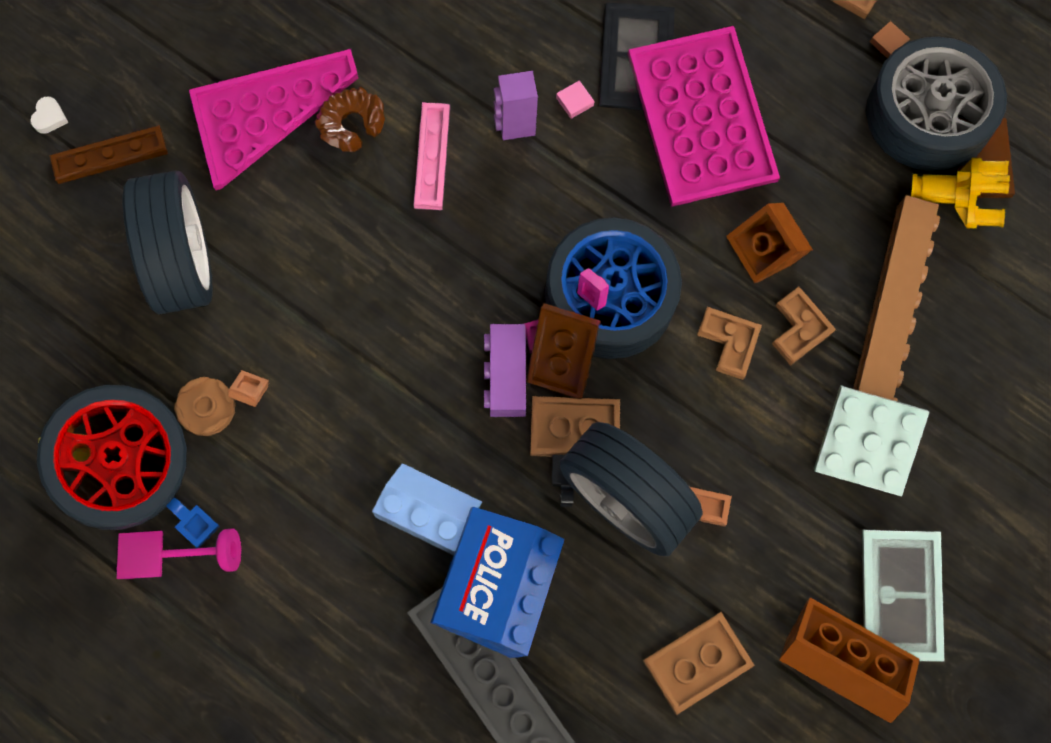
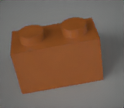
[726,203,813,283]

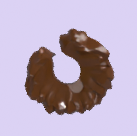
[315,87,385,152]

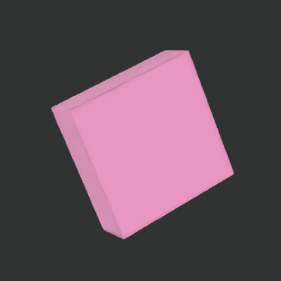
[556,80,594,119]

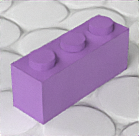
[494,71,538,140]
[484,324,526,417]

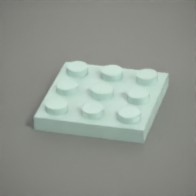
[814,385,929,496]

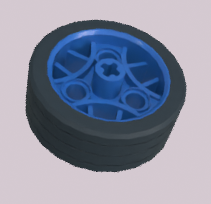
[545,217,682,359]

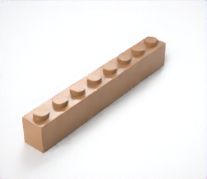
[853,195,940,401]

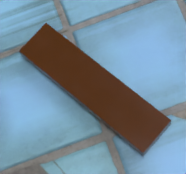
[49,125,168,184]

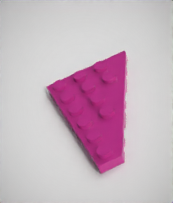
[189,49,358,190]

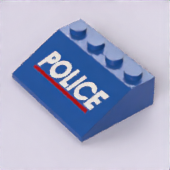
[430,507,564,658]

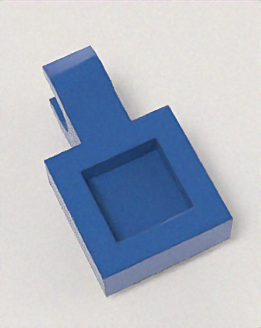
[166,497,220,548]

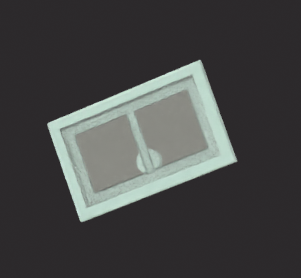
[862,530,944,661]

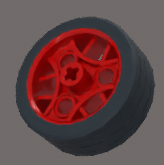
[37,385,187,530]

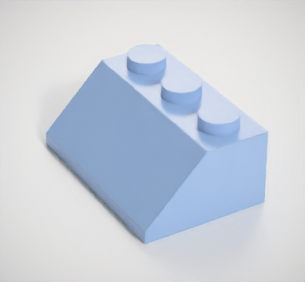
[372,463,482,555]

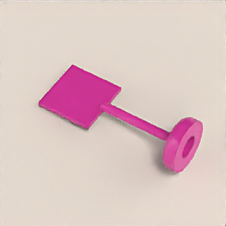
[117,529,241,579]

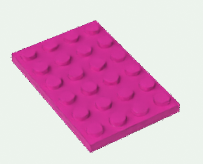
[628,26,780,207]

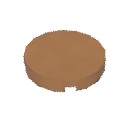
[174,377,235,436]

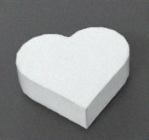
[31,97,69,134]

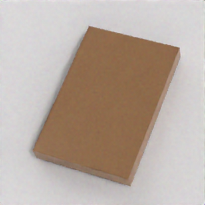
[530,396,620,457]
[643,612,755,715]

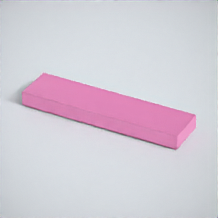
[414,102,450,210]

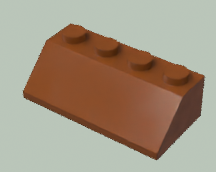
[779,598,920,723]

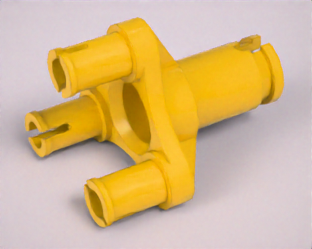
[911,158,1010,228]

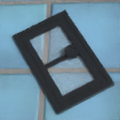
[599,3,675,110]

